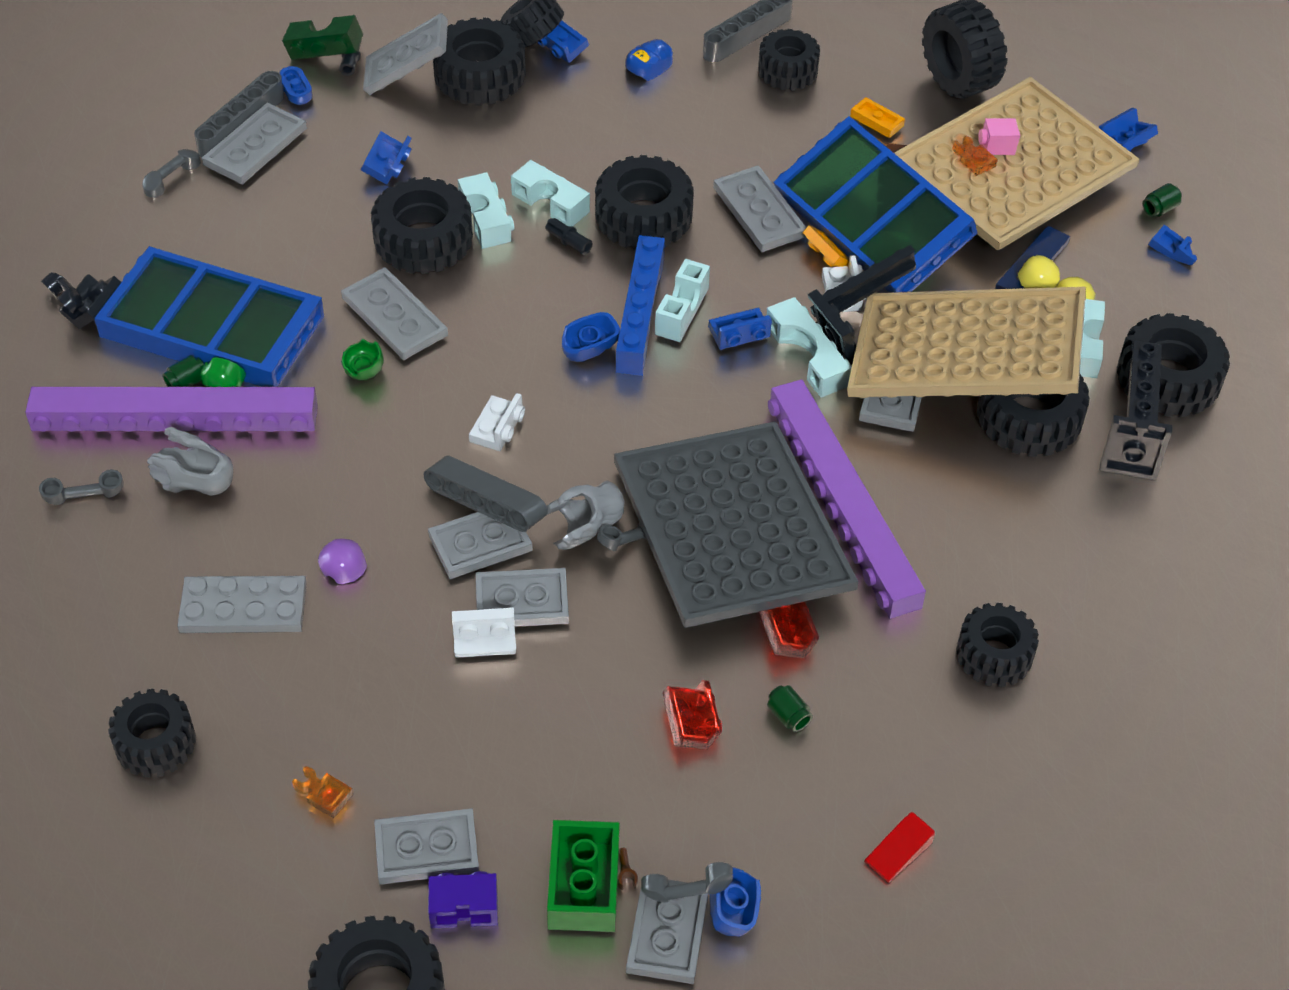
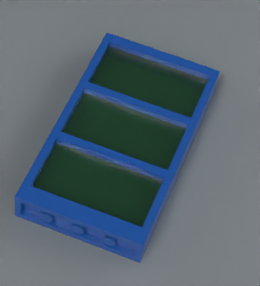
[773,116,978,293]
[94,246,324,387]

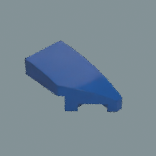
[1148,224,1197,265]

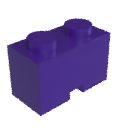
[428,871,498,929]

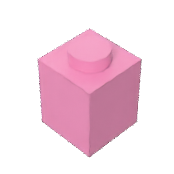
[978,118,1020,155]

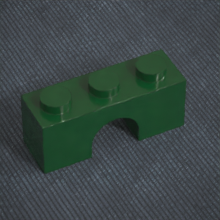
[282,15,364,60]

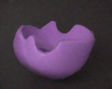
[318,539,367,584]

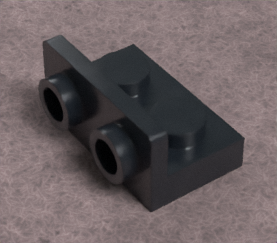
[59,274,121,329]

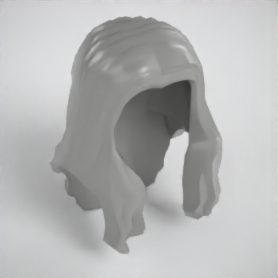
[147,427,233,496]
[547,480,625,550]

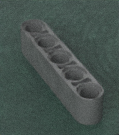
[703,0,793,62]
[194,71,284,158]
[423,455,548,532]

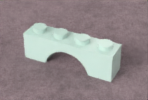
[766,297,852,398]

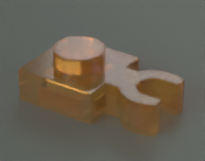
[952,136,998,176]
[292,766,353,819]

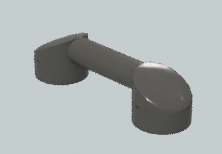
[142,149,201,197]
[39,469,124,505]
[597,523,647,551]
[641,862,733,903]

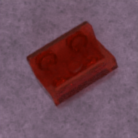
[758,601,819,658]
[662,680,722,749]

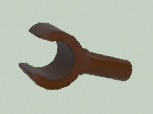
[618,848,638,890]

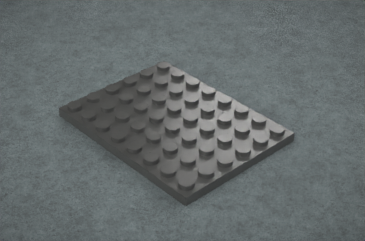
[614,421,858,628]

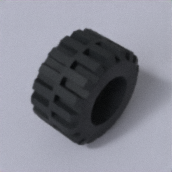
[500,0,564,47]
[758,29,820,91]
[956,603,1039,687]
[108,689,196,778]

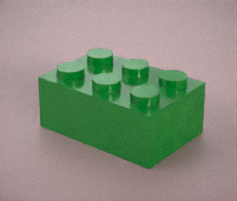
[547,820,620,932]

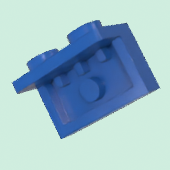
[537,20,589,63]
[1099,108,1158,152]
[360,131,412,185]
[708,307,772,350]

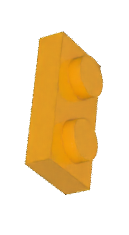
[850,97,905,138]
[803,225,849,267]

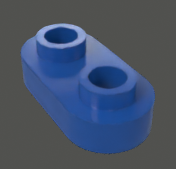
[279,66,313,105]

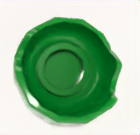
[341,339,384,381]
[200,357,246,387]

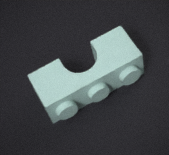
[511,160,590,227]
[458,172,515,249]
[655,259,710,342]
[1080,299,1105,378]

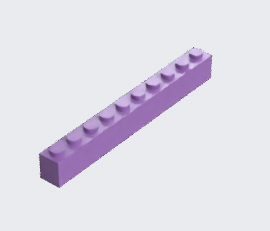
[768,379,926,619]
[25,387,318,432]

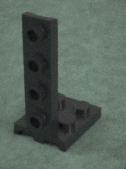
[808,245,916,366]
[1099,340,1172,480]

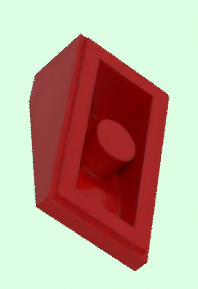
[864,812,935,883]

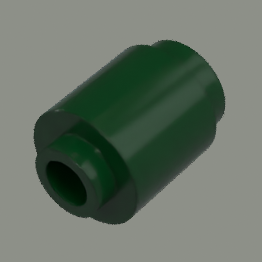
[1142,183,1182,217]
[162,355,204,387]
[767,685,813,732]

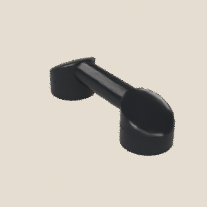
[41,272,82,314]

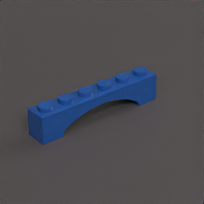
[616,235,665,376]

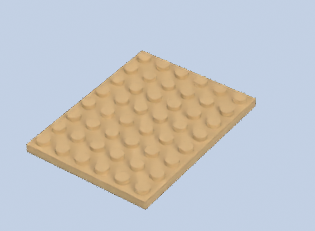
[894,77,1140,251]
[847,287,1086,398]

